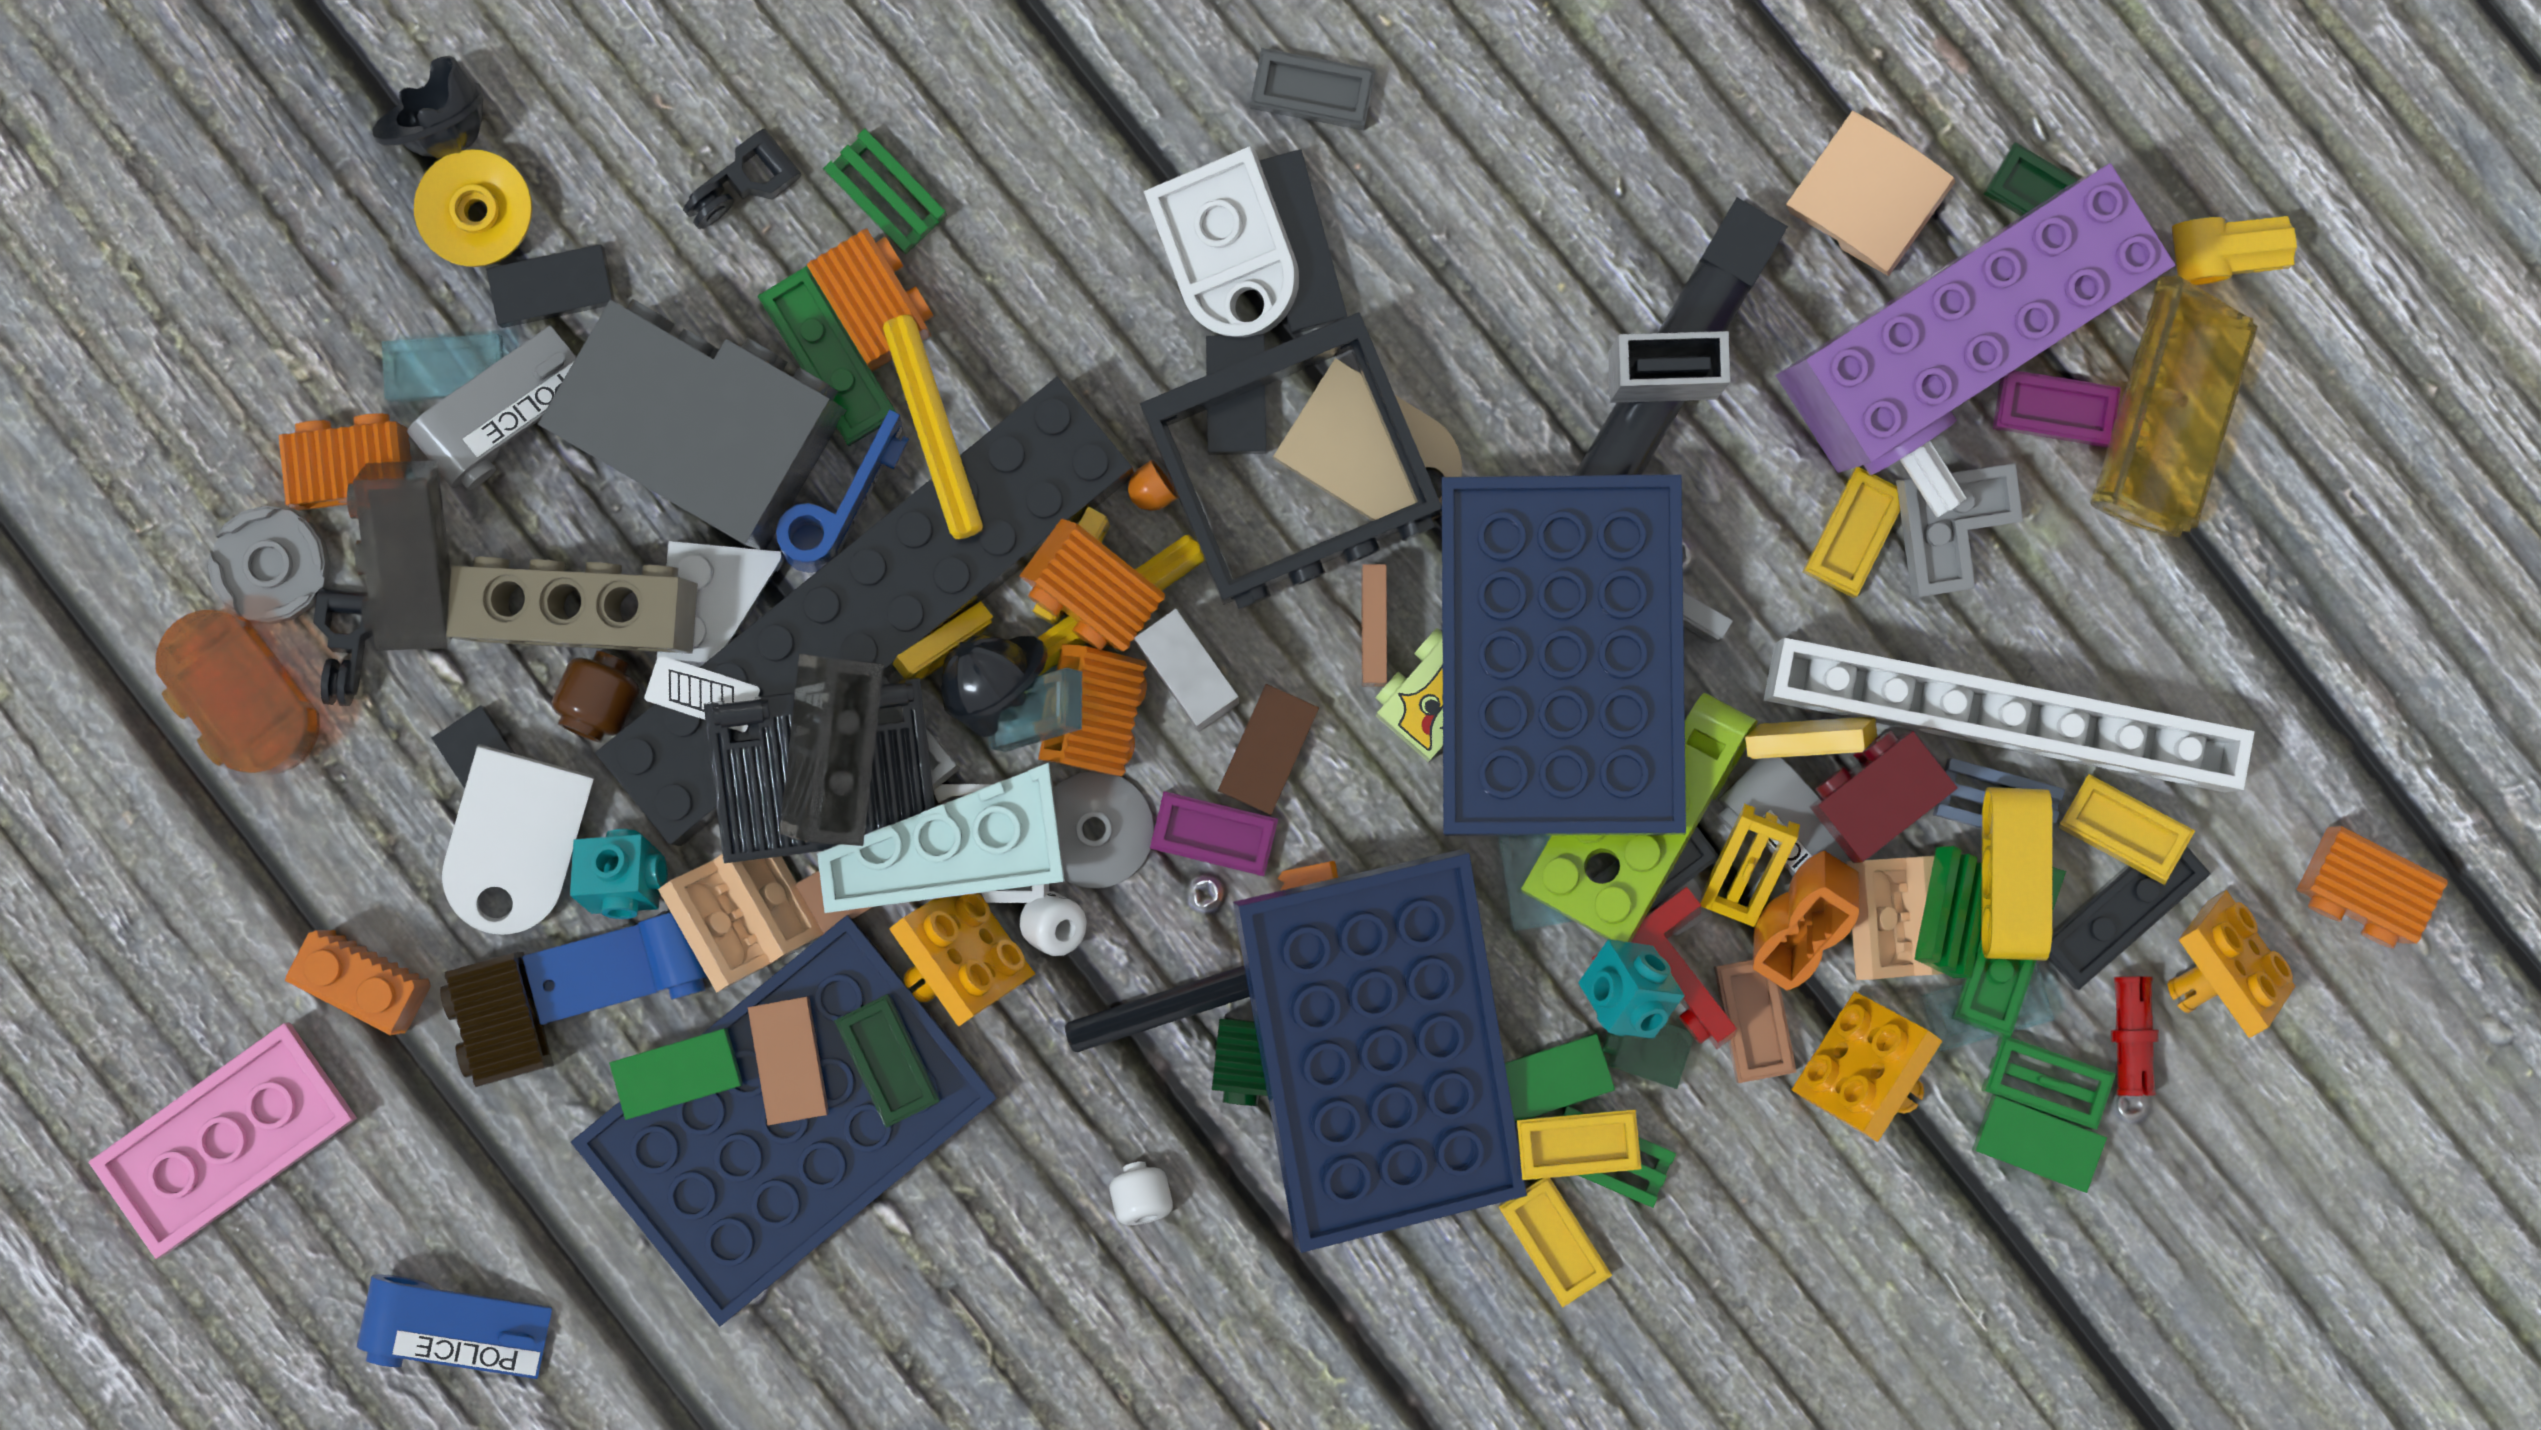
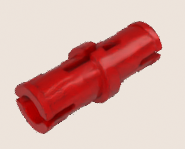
[2111,976,2159,1096]

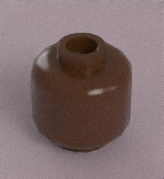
[551,651,640,743]

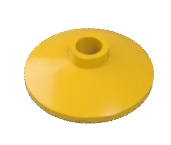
[414,149,532,267]

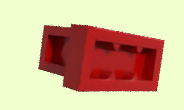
[1592,887,1737,1049]

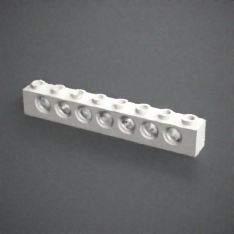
[1764,638,2255,793]

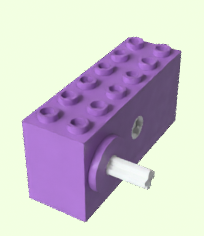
[1775,163,2175,517]

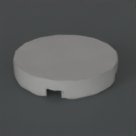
[208,506,330,624]

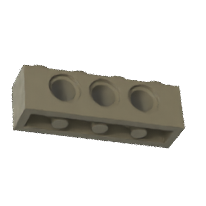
[446,557,698,654]

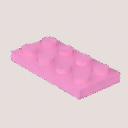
[88,1022,357,1259]

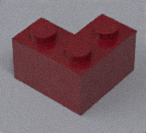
[1809,730,1958,863]

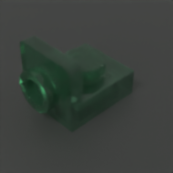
[1603,1023,1694,1089]

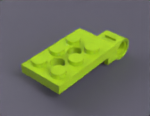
[1521,693,1758,942]

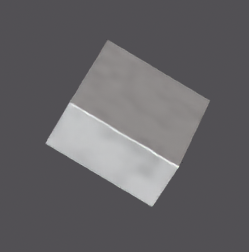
[1608,331,1730,403]
[1134,609,1239,732]

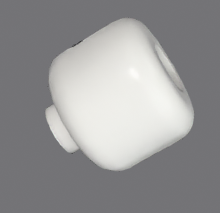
[1020,891,1087,956]
[1109,1162,1173,1225]

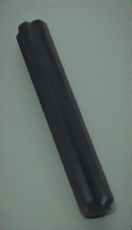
[1065,965,1250,1052]

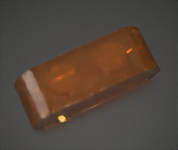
[155,610,320,775]

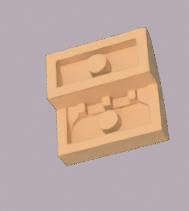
[1786,110,1955,276]
[658,854,823,993]
[1847,856,1944,980]

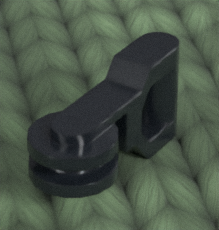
[683,129,802,229]
[313,588,381,706]

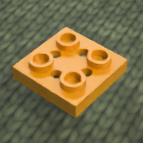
[2167,890,2295,1038]
[889,893,1035,1027]
[1791,991,1942,1142]

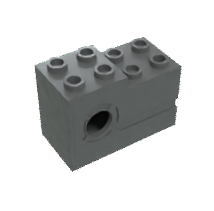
[538,299,847,550]

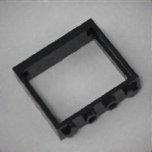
[1140,312,1442,609]

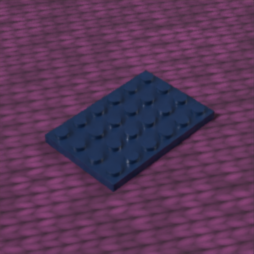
[1442,475,1686,836]
[1233,849,1527,1253]
[570,915,999,1327]

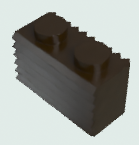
[440,952,554,1087]

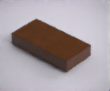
[1218,684,1319,815]

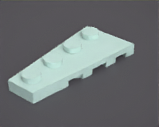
[817,763,1065,913]

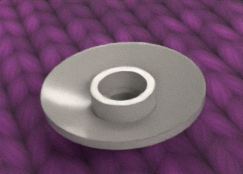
[1053,771,1154,888]

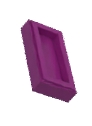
[1993,370,2121,448]
[1150,791,1278,877]

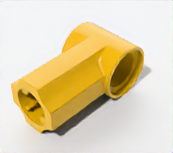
[2171,216,2297,286]

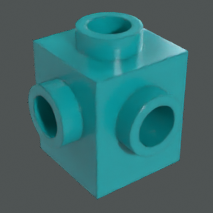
[570,829,668,919]
[1578,939,1685,1039]

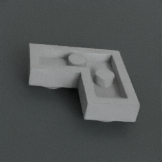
[1896,463,2023,597]

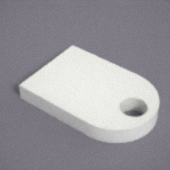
[1144,146,1299,337]
[442,744,594,935]

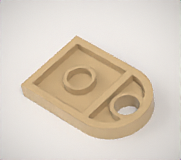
[1273,358,1462,521]

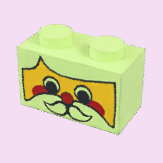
[1375,627,1443,762]

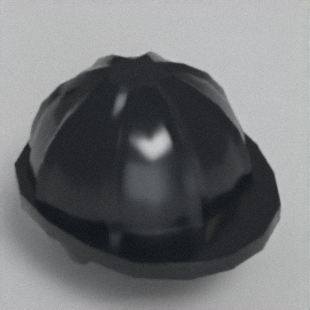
[372,56,484,158]
[941,634,1048,737]

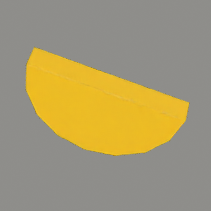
[893,601,993,680]

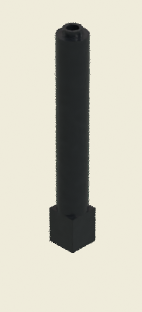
[1573,197,1788,476]

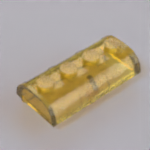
[2090,276,2258,538]

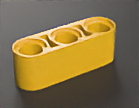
[1981,787,2053,961]

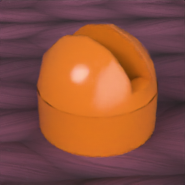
[1128,459,1178,511]

